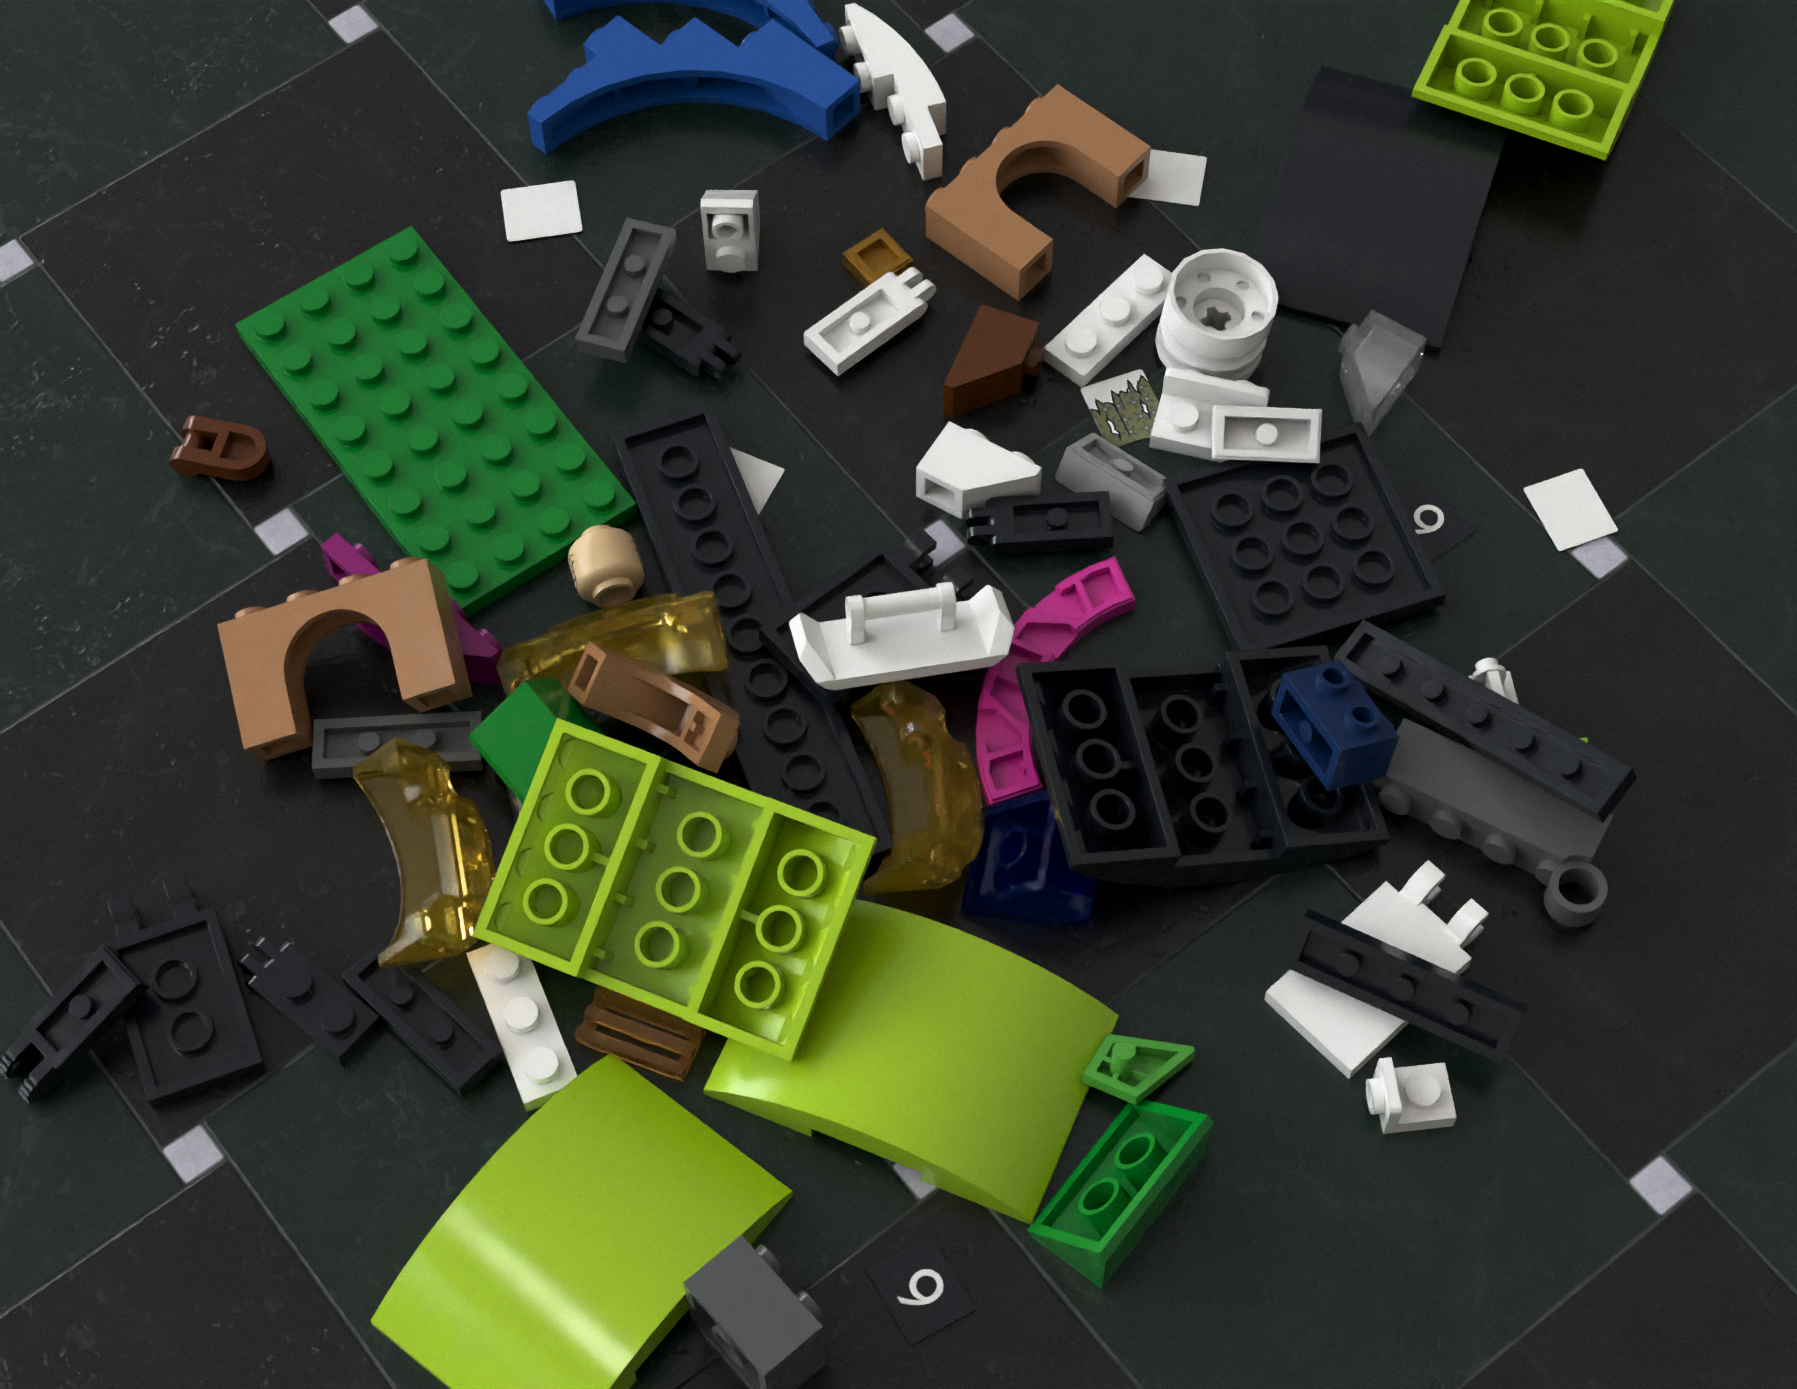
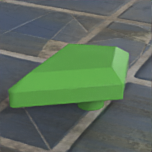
[1082,1034,1195,1105]

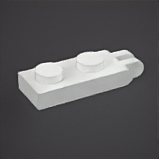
[804,267,936,376]

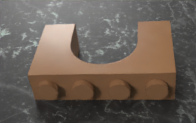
[925,84,1151,301]
[217,557,473,761]

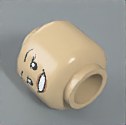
[568,525,645,609]

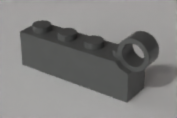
[1372,718,1614,927]

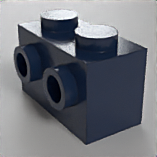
[1271,660,1400,791]

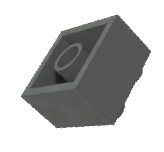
[683,1235,827,1389]

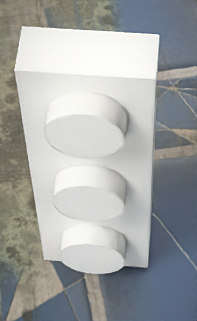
[1043,254,1172,388]
[466,944,577,1112]

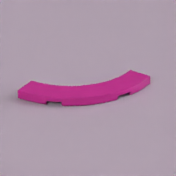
[976,556,1136,813]

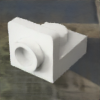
[1366,1057,1457,1134]

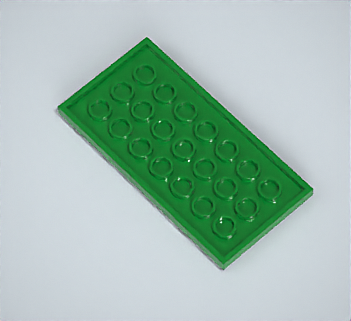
[235,226,638,618]

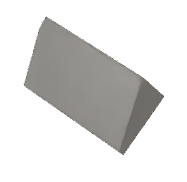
[1055,433,1167,532]

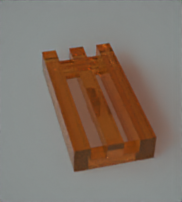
[574,985,706,1082]

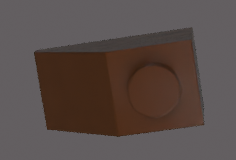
[943,304,1045,418]

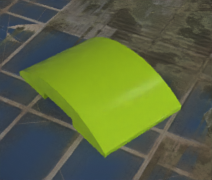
[1411,0,1676,161]
[472,718,878,1063]
[703,899,1119,1225]
[370,1052,793,1389]

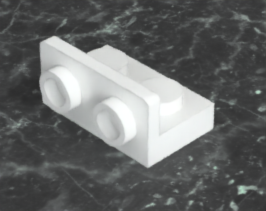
[1149,367,1270,462]

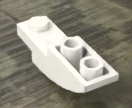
[839,3,946,181]

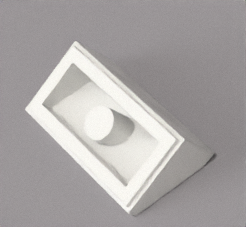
[1212,405,1322,463]

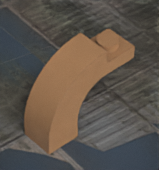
[567,641,741,773]

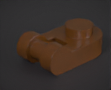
[169,415,270,481]

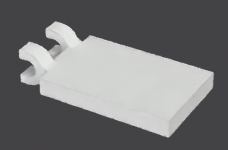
[1264,860,1489,1079]

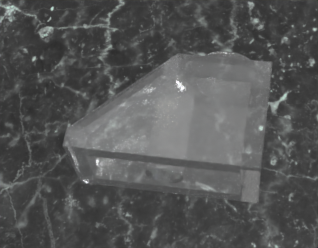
[1339,310,1427,437]

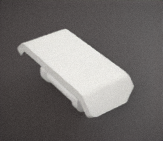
[789,582,1015,690]

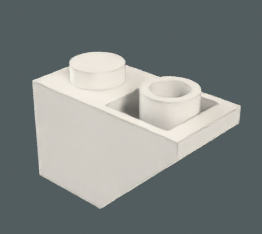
[700,190,760,273]
[916,421,1042,519]

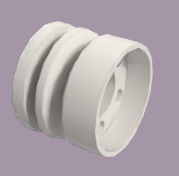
[1155,248,1279,381]

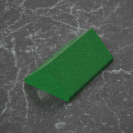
[468,676,605,804]
[1027,1099,1214,1289]

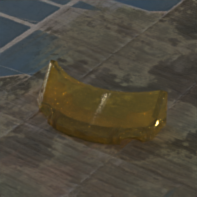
[496,591,730,701]
[850,680,984,895]
[352,737,496,968]

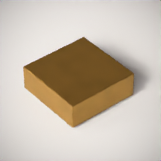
[842,228,914,288]

